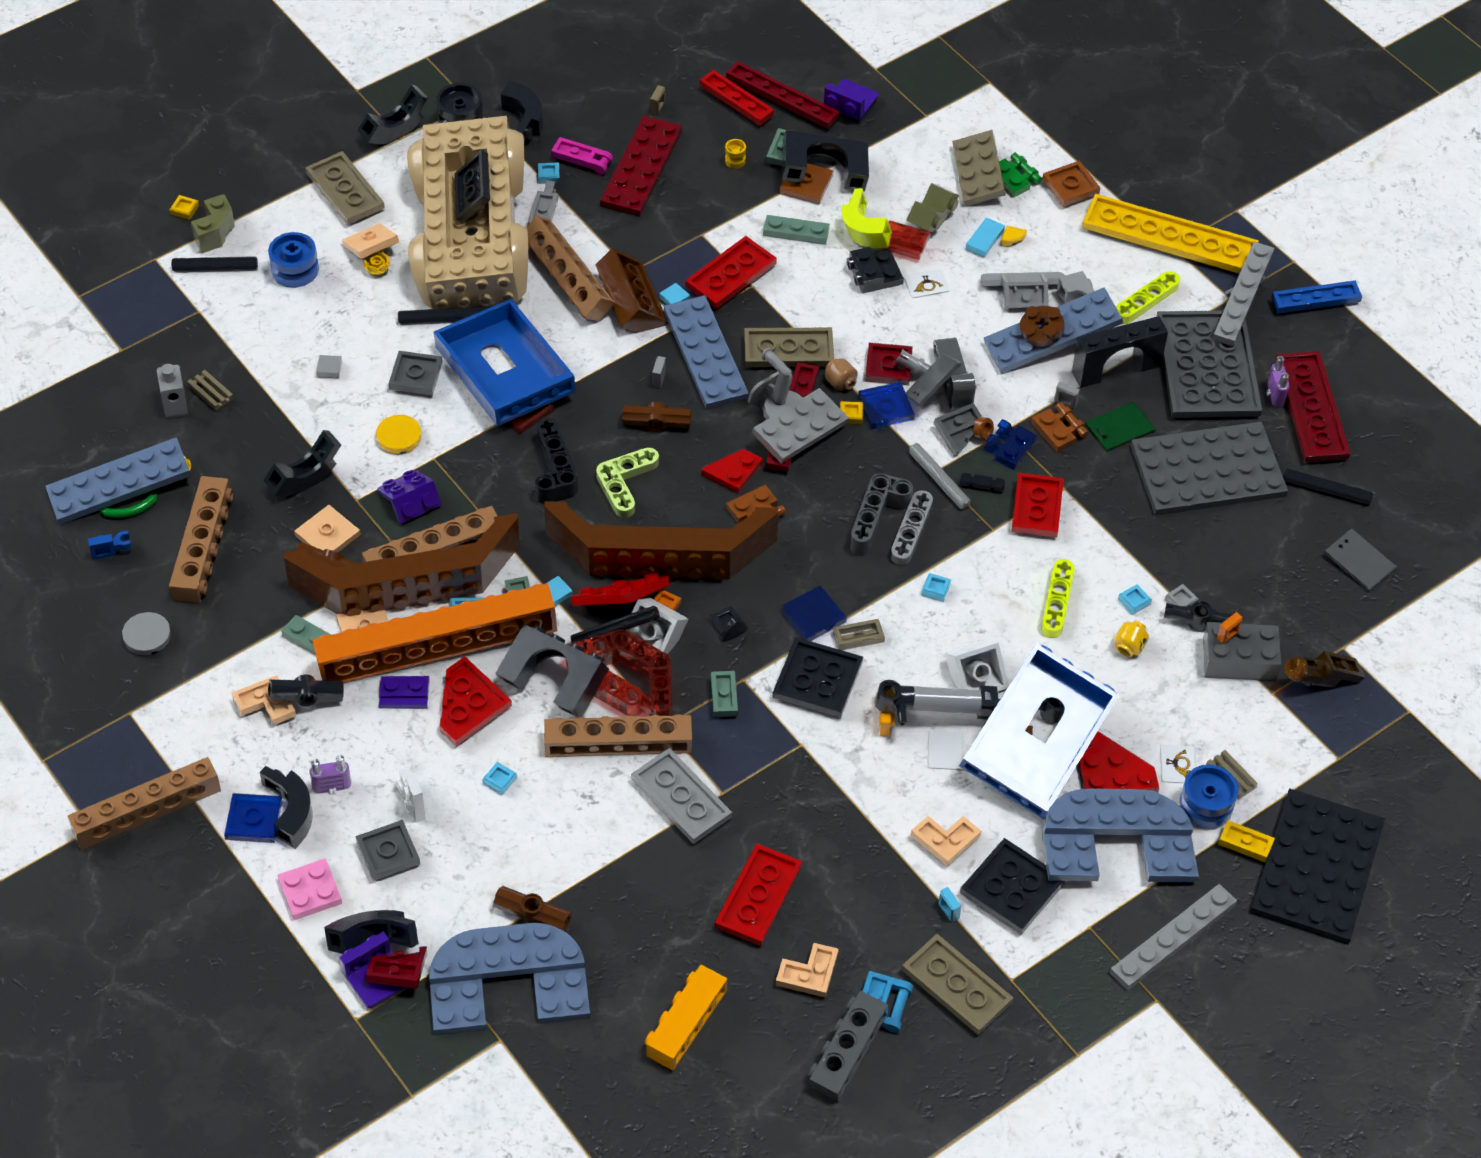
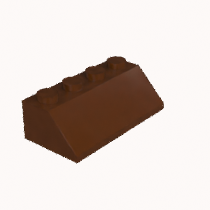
[595,248,668,333]

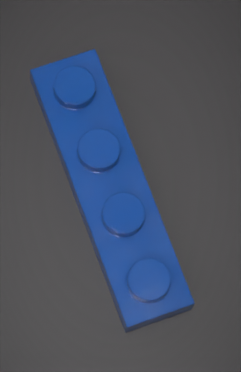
[1271,280,1362,314]

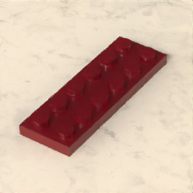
[600,116,682,217]
[1275,351,1350,462]

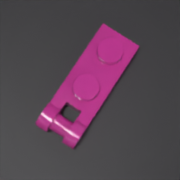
[551,137,613,175]

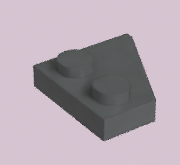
[934,403,982,457]

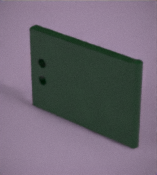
[1085,402,1156,452]

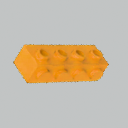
[645,965,728,1071]

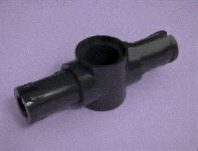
[1164,601,1233,632]

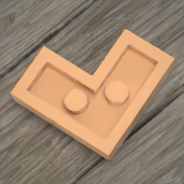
[232,675,296,725]
[911,816,982,866]
[776,943,839,998]

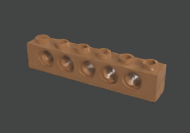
[527,215,615,322]
[169,476,233,603]
[362,505,497,562]
[544,714,692,757]
[67,757,221,850]

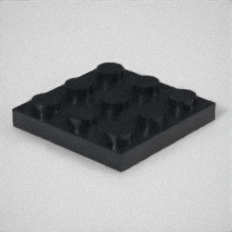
[772,637,864,718]
[960,838,1065,935]

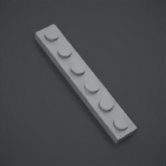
[1213,242,1274,346]
[1110,884,1237,991]

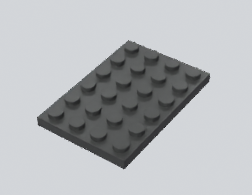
[1156,310,1262,418]
[1131,421,1288,515]

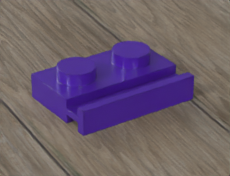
[379,676,430,709]

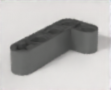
[933,337,976,410]
[850,474,913,556]

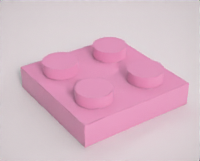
[277,858,342,920]

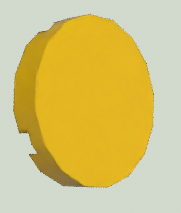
[376,415,421,454]

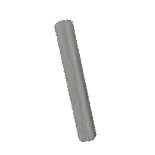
[909,443,970,510]

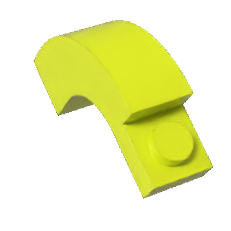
[841,188,892,248]

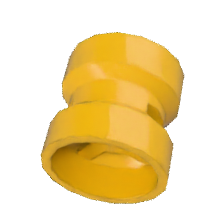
[725,139,746,169]

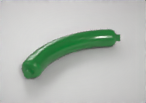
[101,494,157,518]

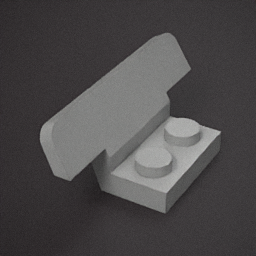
[981,272,1065,308]

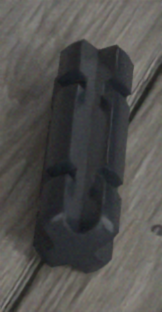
[960,472,1005,492]

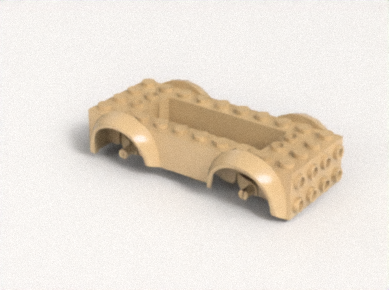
[407,116,528,309]

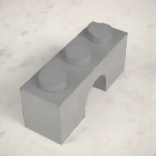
[1057,271,1094,304]

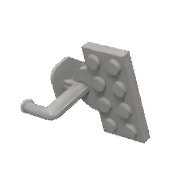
[748,348,849,464]

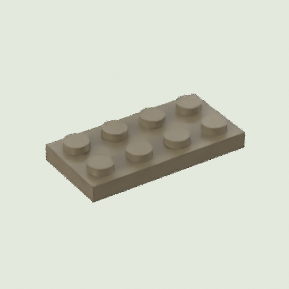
[952,130,1006,207]
[305,151,385,225]
[744,327,834,367]
[902,934,1014,1035]

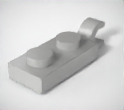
[528,181,559,225]

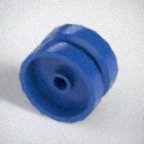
[268,232,319,288]
[1179,765,1239,829]

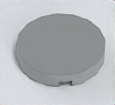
[122,612,171,656]

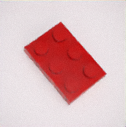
[1011,473,1064,538]

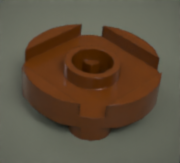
[1020,306,1065,347]

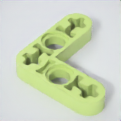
[596,448,659,518]

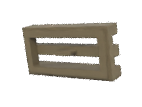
[187,370,234,411]
[833,619,885,650]
[1206,750,1258,800]

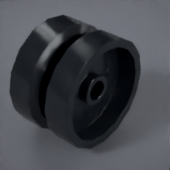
[436,83,483,123]

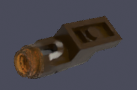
[1284,651,1365,688]

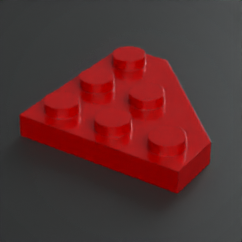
[571,573,670,606]
[440,656,512,746]
[1078,731,1159,793]

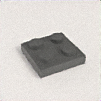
[388,351,443,396]
[355,820,420,881]

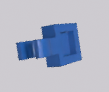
[88,531,132,560]

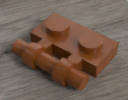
[1031,402,1089,452]
[726,485,786,524]

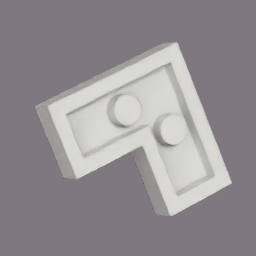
[397,767,426,822]

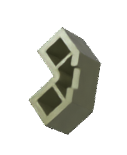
[906,183,959,232]
[191,194,235,253]

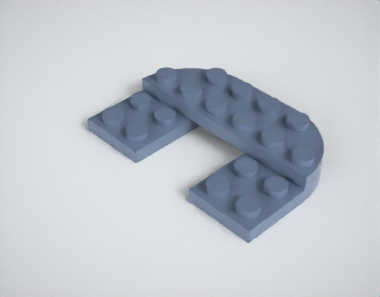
[1042,789,1199,882]
[429,923,590,1035]

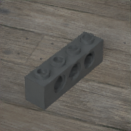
[808,990,888,1102]

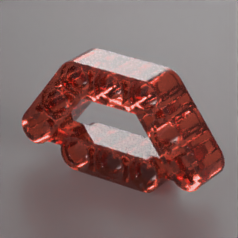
[565,629,673,717]

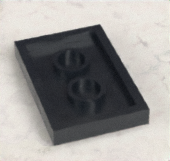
[454,149,490,223]

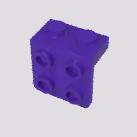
[824,79,878,121]
[377,470,442,524]
[339,931,407,1008]

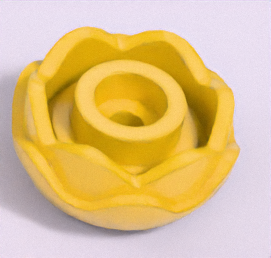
[363,251,390,275]

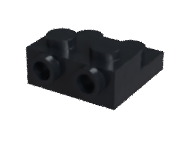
[846,247,904,294]

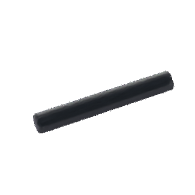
[171,256,258,271]
[398,307,484,324]
[1283,468,1373,505]
[570,606,660,646]

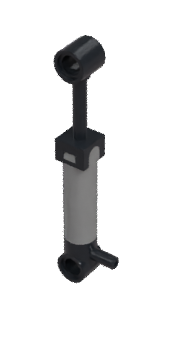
[874,680,1064,726]

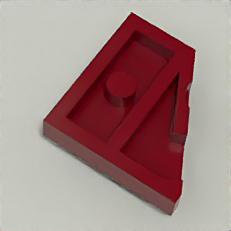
[366,946,427,988]

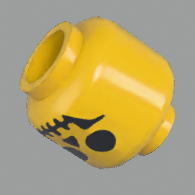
[1114,620,1149,657]

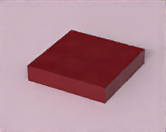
[865,342,913,385]

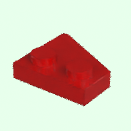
[701,449,763,494]

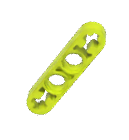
[1116,271,1180,324]
[1041,559,1075,638]

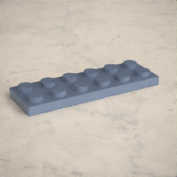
[984,287,1123,374]
[664,296,749,409]
[46,437,191,525]

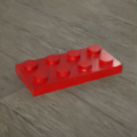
[685,236,777,309]
[715,843,802,946]

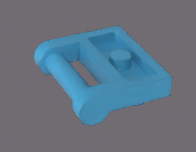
[856,971,913,1033]

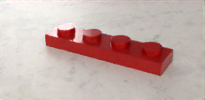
[699,70,774,126]

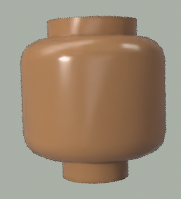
[825,358,858,391]

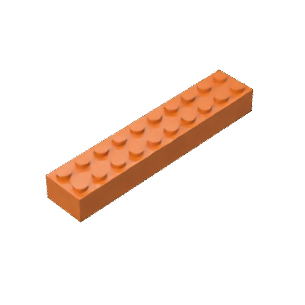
[312,583,558,683]

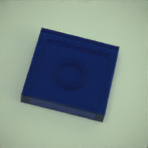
[858,382,915,429]
[781,585,847,641]
[224,793,283,843]

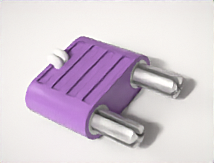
[1266,356,1289,408]
[309,755,352,795]

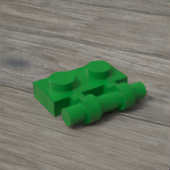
[999,152,1042,198]

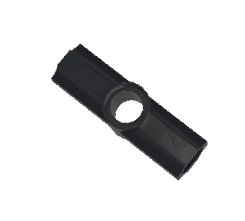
[267,674,344,707]

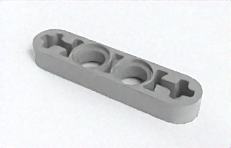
[891,490,933,565]

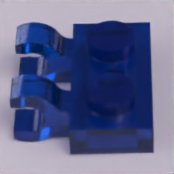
[985,419,1038,470]

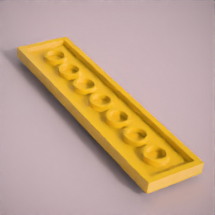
[1082,194,1259,274]

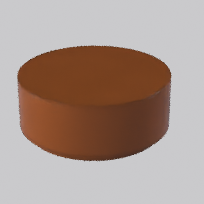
[973,417,994,440]

